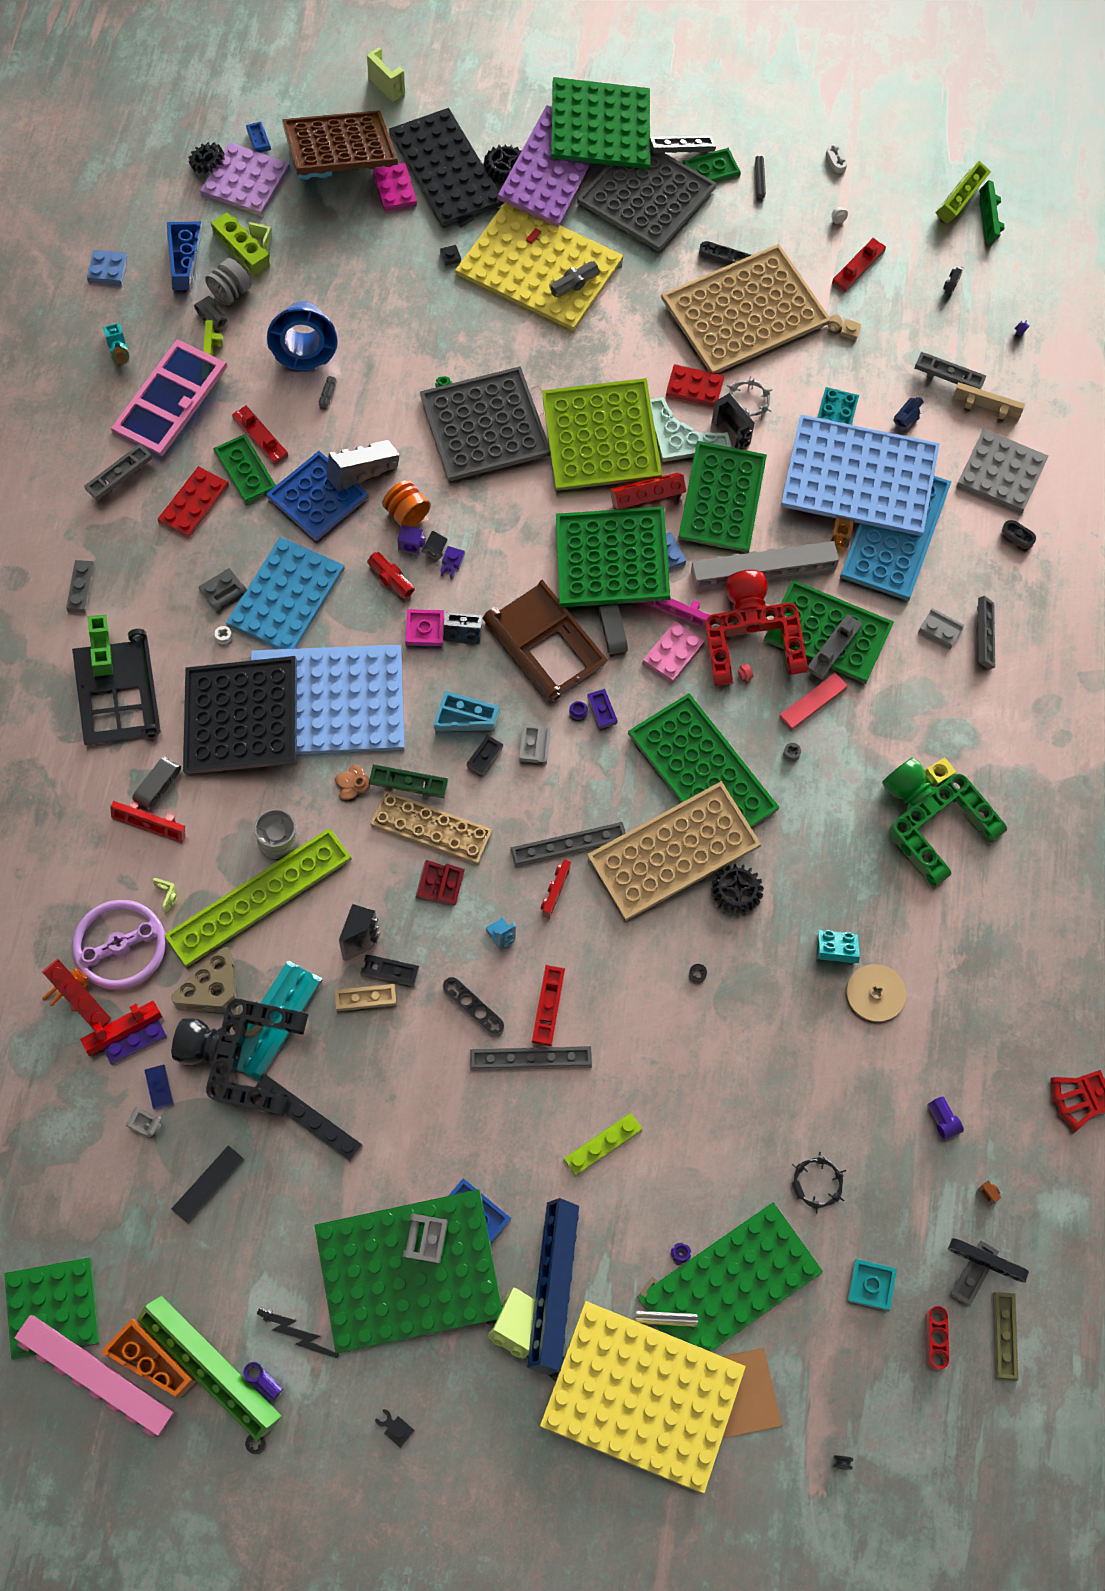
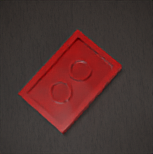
[666,364,725,407]

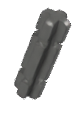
[319,376,337,408]

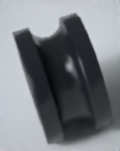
[689,964,707,983]
[245,1435,266,1454]
[833,1455,853,1470]

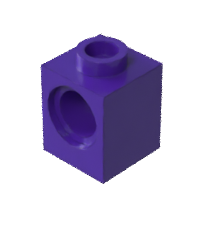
[397,525,426,554]

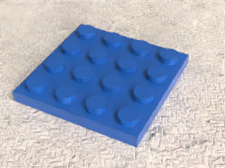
[266,451,369,542]

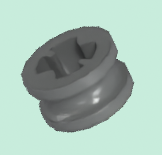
[783,743,801,762]

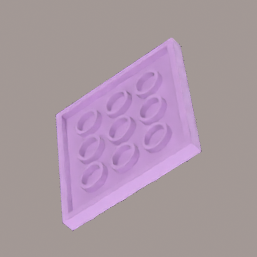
[200,142,290,216]

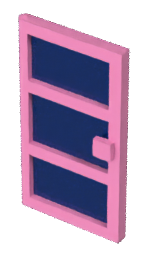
[110,339,228,456]

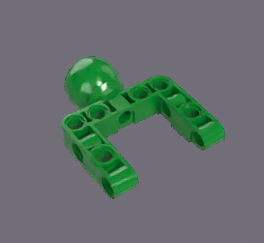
[882,757,1007,887]

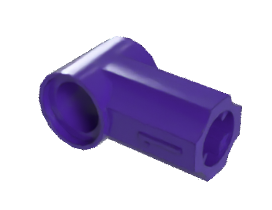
[927,1096,964,1140]
[243,1362,283,1403]

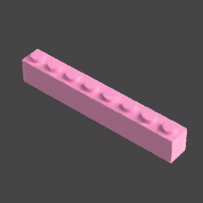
[15,1315,176,1437]

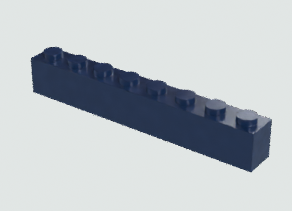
[527,1198,579,1375]

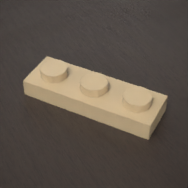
[335,984,397,1012]

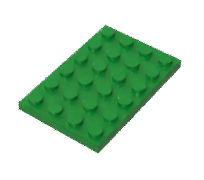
[678,441,767,553]
[764,579,894,684]

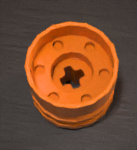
[382,480,431,527]

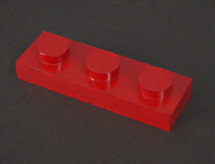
[540,859,571,919]

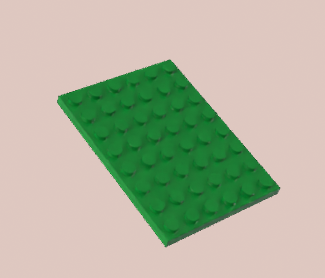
[314,1189,503,1354]

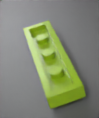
[564,1112,643,1177]

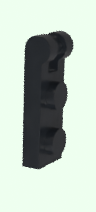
[360,955,419,987]

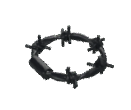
[791,1152,846,1214]

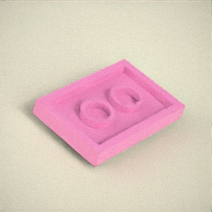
[642,621,705,683]

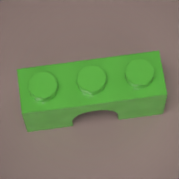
[87,614,113,676]

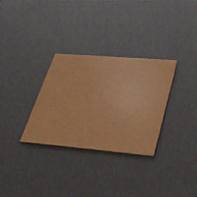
[722,1348,782,1438]

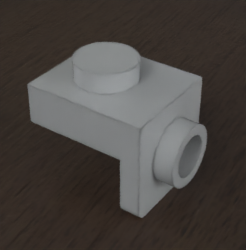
[125,1107,161,1137]

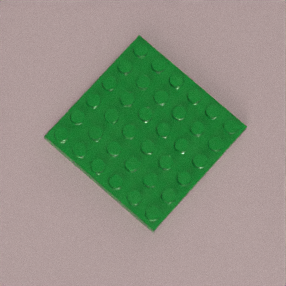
[551,77,650,169]
[556,506,671,607]

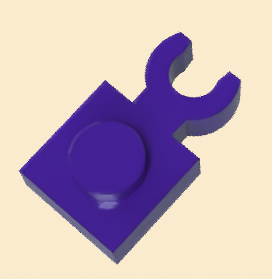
[441,546,465,579]

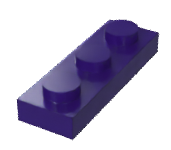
[104,1020,167,1065]

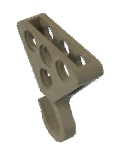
[171,948,264,1039]

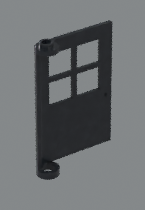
[72,629,161,745]

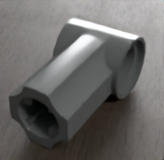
[194,296,227,329]

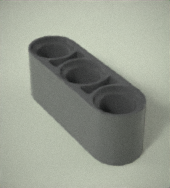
[598,604,628,654]
[132,756,181,810]

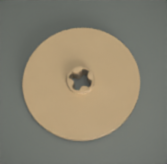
[846,964,906,1022]

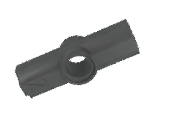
[549,261,600,298]

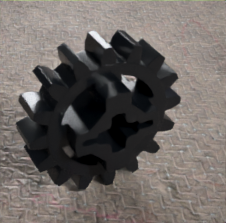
[188,142,225,174]

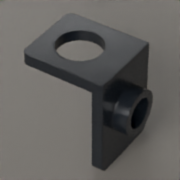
[421,531,448,560]

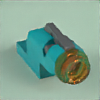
[103,322,130,365]

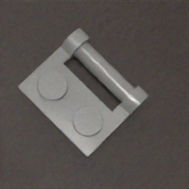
[402,1214,448,1263]

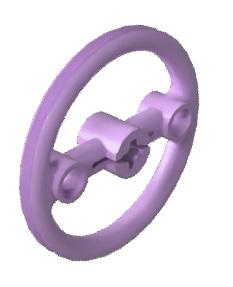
[72,900,166,990]

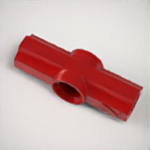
[367,552,415,599]

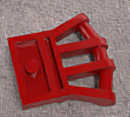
[1050,1070,1105,1133]

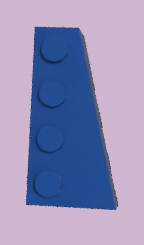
[167,221,201,290]

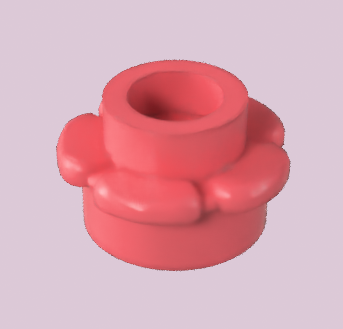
[738,664,754,682]

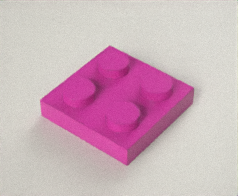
[405,609,444,646]

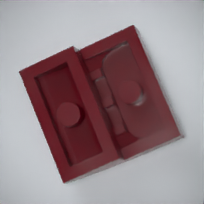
[415,860,465,906]

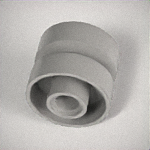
[254,809,299,859]

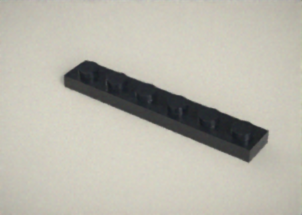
[255,1074,363,1162]

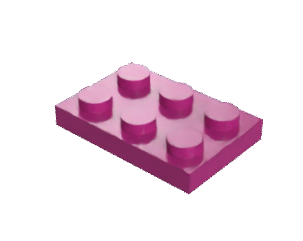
[373,162,417,212]

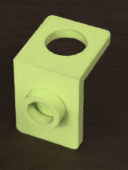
[249,222,273,251]
[152,878,177,914]

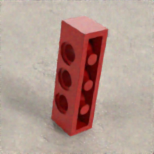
[610,472,687,509]

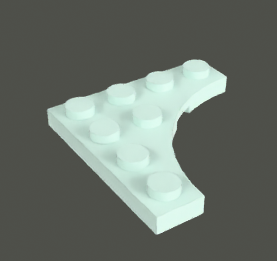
[650,397,732,462]

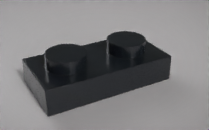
[466,735,503,776]

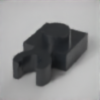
[375,1409,415,1448]

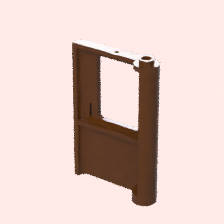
[482,579,608,702]

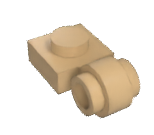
[827,315,862,341]

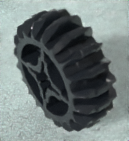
[483,144,522,186]
[711,864,764,916]

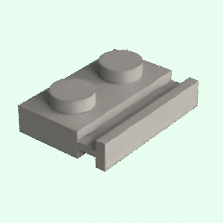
[919,608,964,648]
[519,724,551,764]

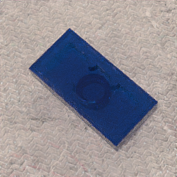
[144,1064,174,1110]

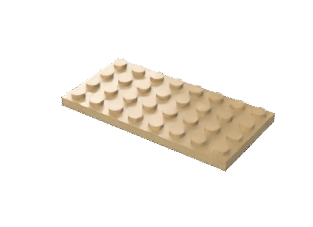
[587,781,761,921]

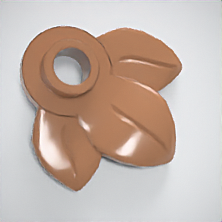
[335,765,370,800]

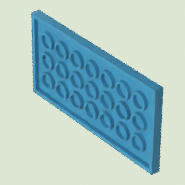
[840,476,952,601]

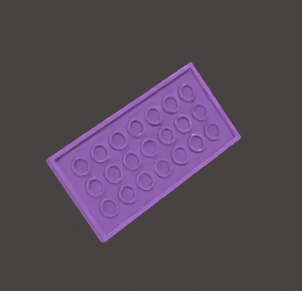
[497,105,591,227]

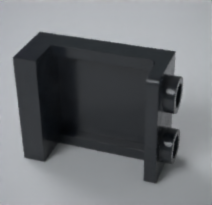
[712,393,755,449]

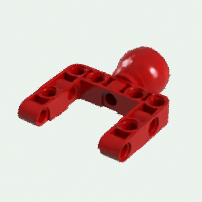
[706,570,808,686]

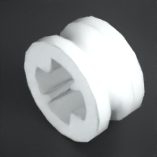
[214,626,232,645]

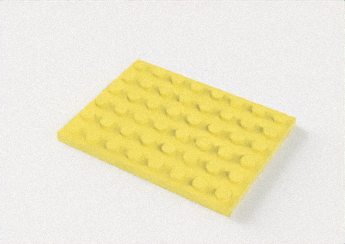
[455,203,624,331]
[539,1301,746,1494]

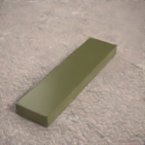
[993,1292,1018,1381]

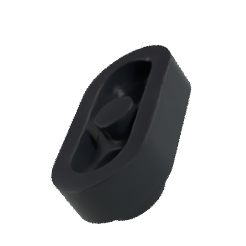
[943,265,964,296]
[1002,520,1036,549]

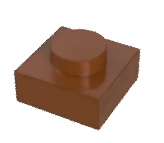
[978,1180,1001,1206]

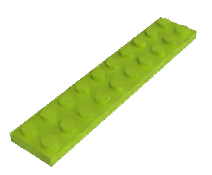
[165,828,352,968]

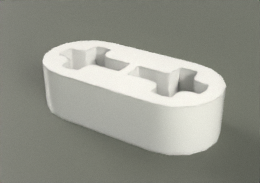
[826,144,848,173]

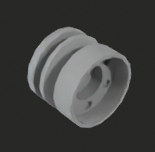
[205,258,252,305]

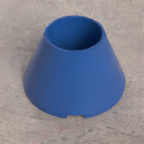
[267,301,338,371]

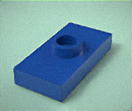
[246,121,271,153]

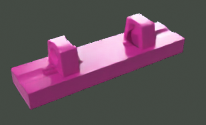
[646,598,710,628]

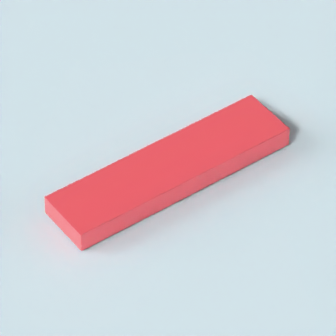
[779,673,848,730]

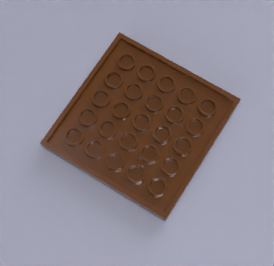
[282,110,398,175]

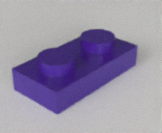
[587,689,618,729]

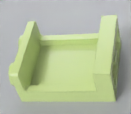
[367,48,405,102]
[487,1288,535,1359]

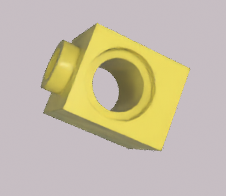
[925,757,956,787]

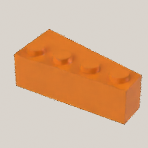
[101,1319,197,1398]

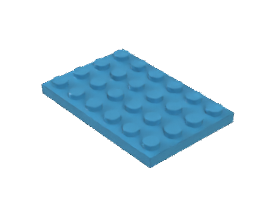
[226,537,345,649]

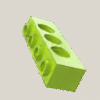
[935,161,991,224]
[211,212,270,276]

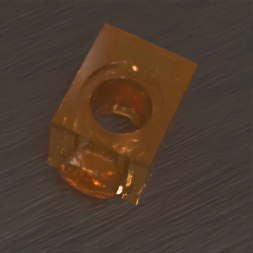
[831,517,854,548]

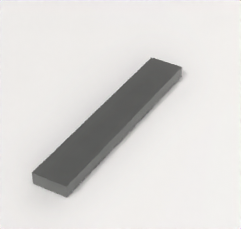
[510,822,626,867]
[470,1046,592,1071]

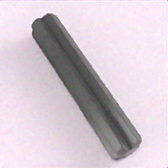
[755,156,766,198]

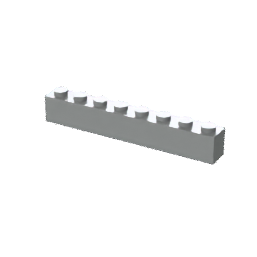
[691,541,839,589]

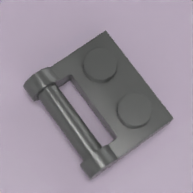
[199,568,247,612]

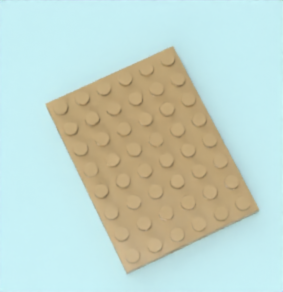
[661,244,831,374]

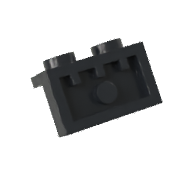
[443,612,483,643]

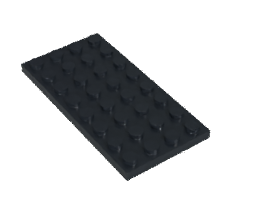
[389,108,504,227]

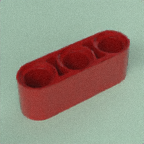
[925,1306,949,1372]

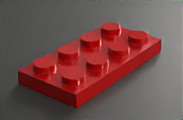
[158,466,229,539]

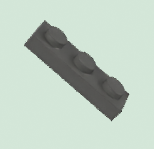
[66,560,95,613]
[950,1240,999,1307]

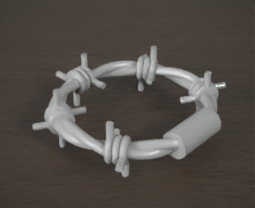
[727,376,773,417]

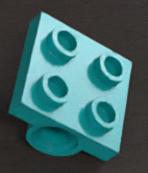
[816,930,860,963]

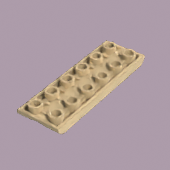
[370,791,492,864]

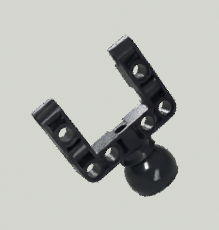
[171,999,309,1116]

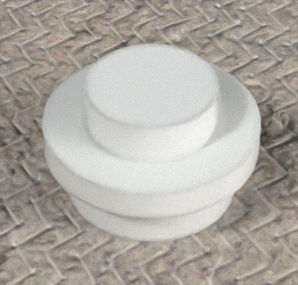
[831,207,848,224]

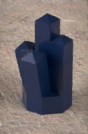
[893,397,924,430]

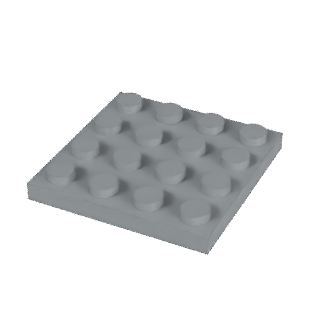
[957,429,1049,513]

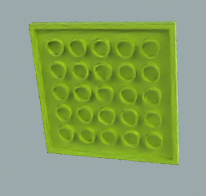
[542,378,662,491]

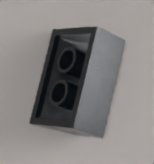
[339,904,380,961]

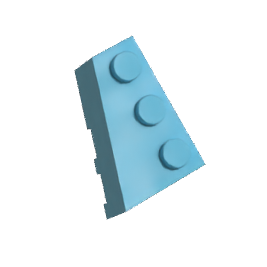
[433,691,500,732]

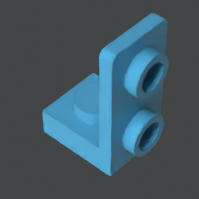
[486,918,516,949]

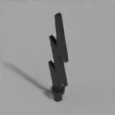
[257,1307,339,1358]

